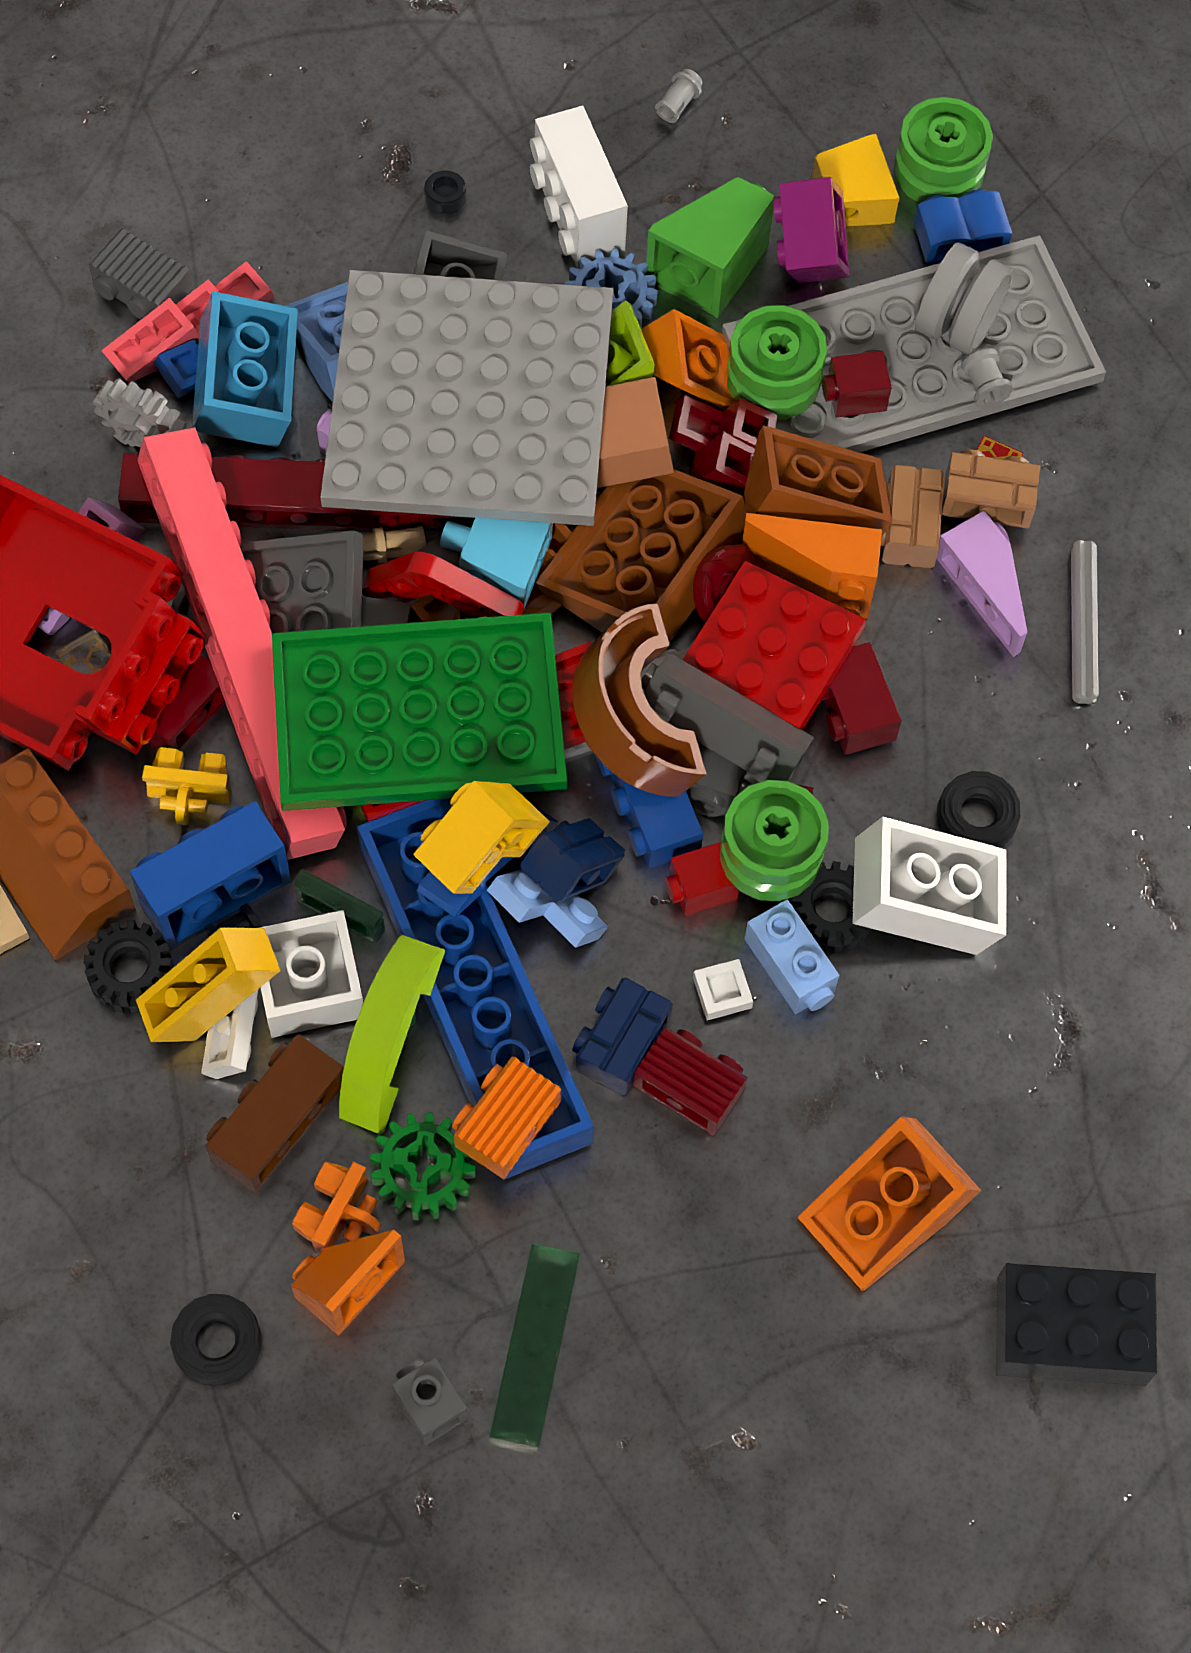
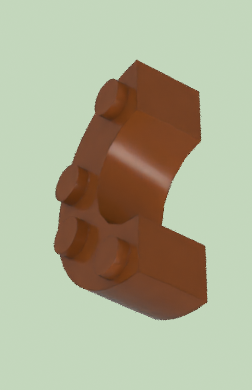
[572,604,706,797]

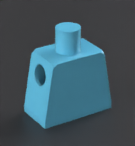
[440,517,553,609]

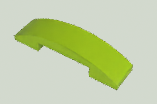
[339,935,445,1134]

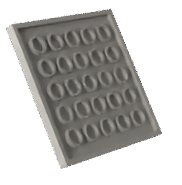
[320,270,613,526]

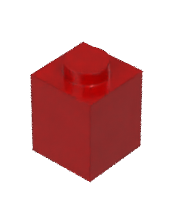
[664,842,739,917]

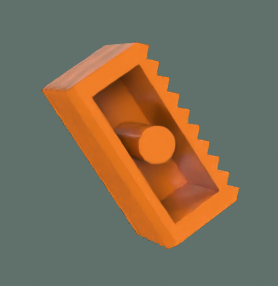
[452,1056,561,1180]

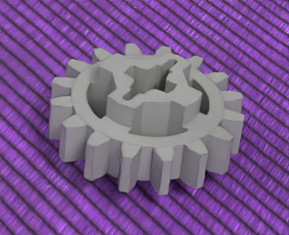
[93,379,187,448]

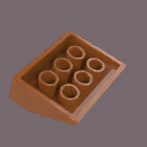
[535,469,746,652]

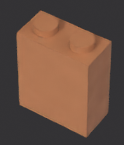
[597,377,674,488]

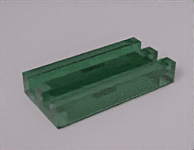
[293,869,385,943]

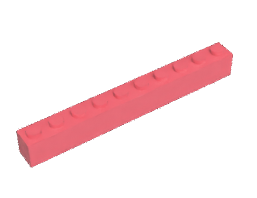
[137,428,347,860]

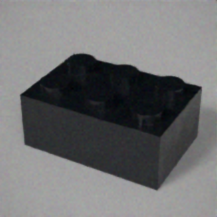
[996,1263,1157,1386]

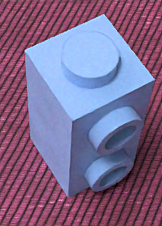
[744,899,840,1015]

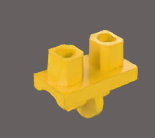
[142,747,232,825]

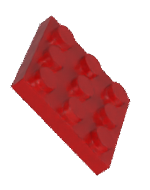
[683,561,866,730]

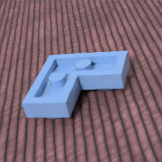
[487,870,608,948]

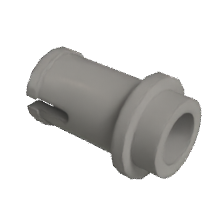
[655,69,703,123]

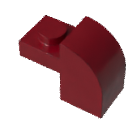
[669,395,778,451]

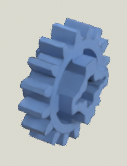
[565,249,658,329]

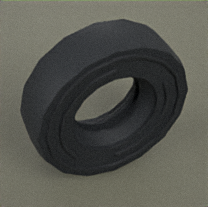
[937,771,1021,848]
[170,1293,262,1385]

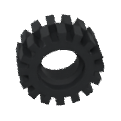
[790,861,871,954]
[83,920,174,1014]

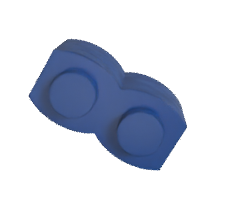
[913,189,1012,264]

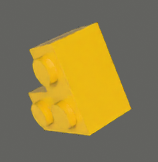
[413,781,550,894]

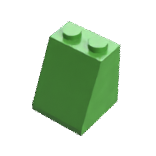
[646,177,775,318]

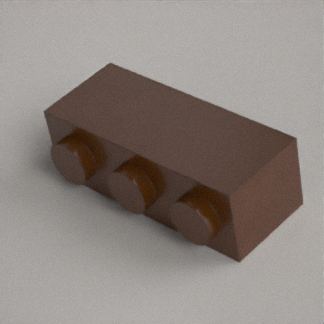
[205,1034,344,1194]

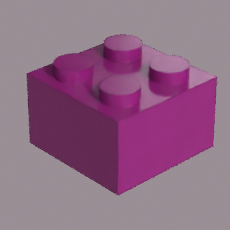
[773,177,850,283]

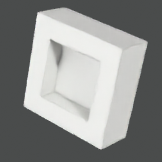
[693,959,753,1020]

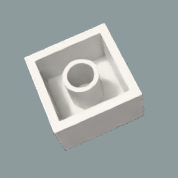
[260,910,363,1038]

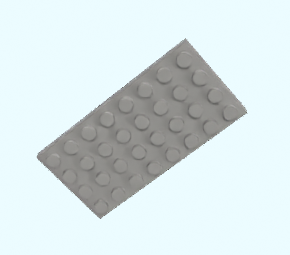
[721,235,1106,453]

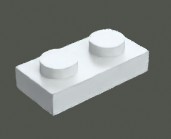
[201,990,258,1079]

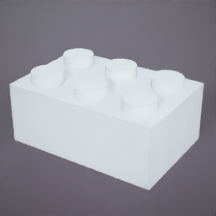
[530,106,628,269]
[853,817,1006,955]

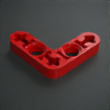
[362,551,524,618]

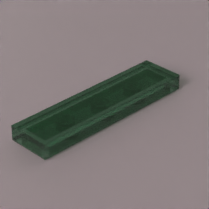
[489,1244,580,1451]

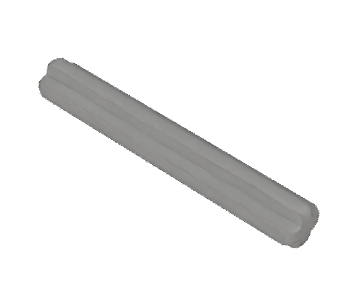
[1071,540,1099,704]

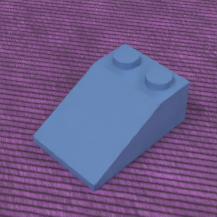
[285,282,348,402]

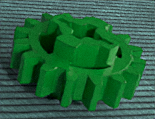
[369,1112,476,1220]

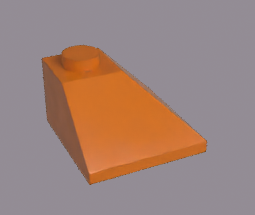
[641,309,735,411]
[291,1229,405,1336]

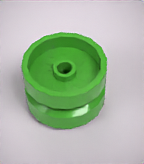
[893,97,993,203]
[726,305,827,420]
[720,780,829,901]

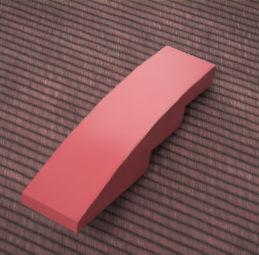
[101,261,275,384]

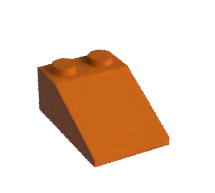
[742,513,882,620]
[797,1116,982,1291]

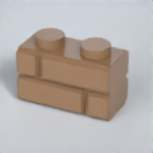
[942,449,1040,528]
[881,465,945,569]

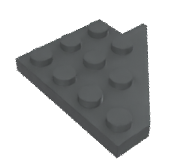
[240,531,363,633]

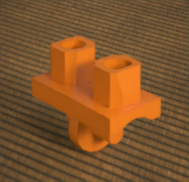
[292,1161,381,1254]

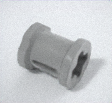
[961,348,1013,407]

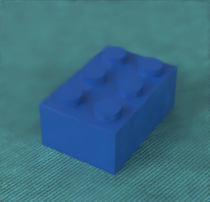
[129,801,291,951]

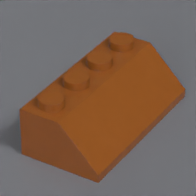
[0,748,136,961]

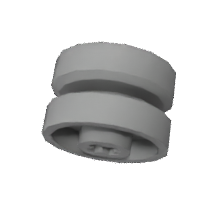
[915,242,1014,356]

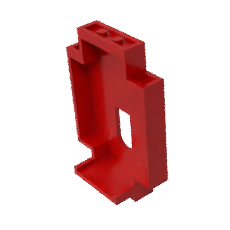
[0,475,206,771]

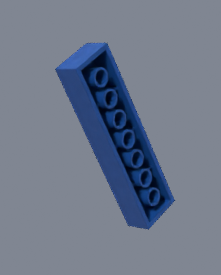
[357,798,594,1180]

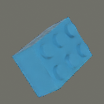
[192,291,298,447]

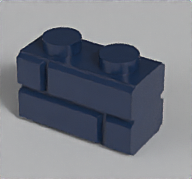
[521,818,625,902]
[572,977,673,1096]

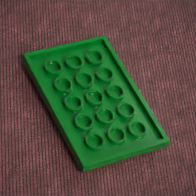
[272,613,567,811]

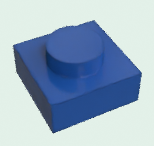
[154,339,198,398]

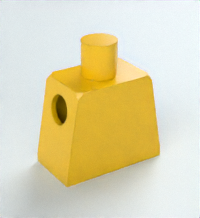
[811,134,899,226]

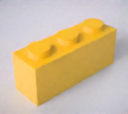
[136,928,281,1042]

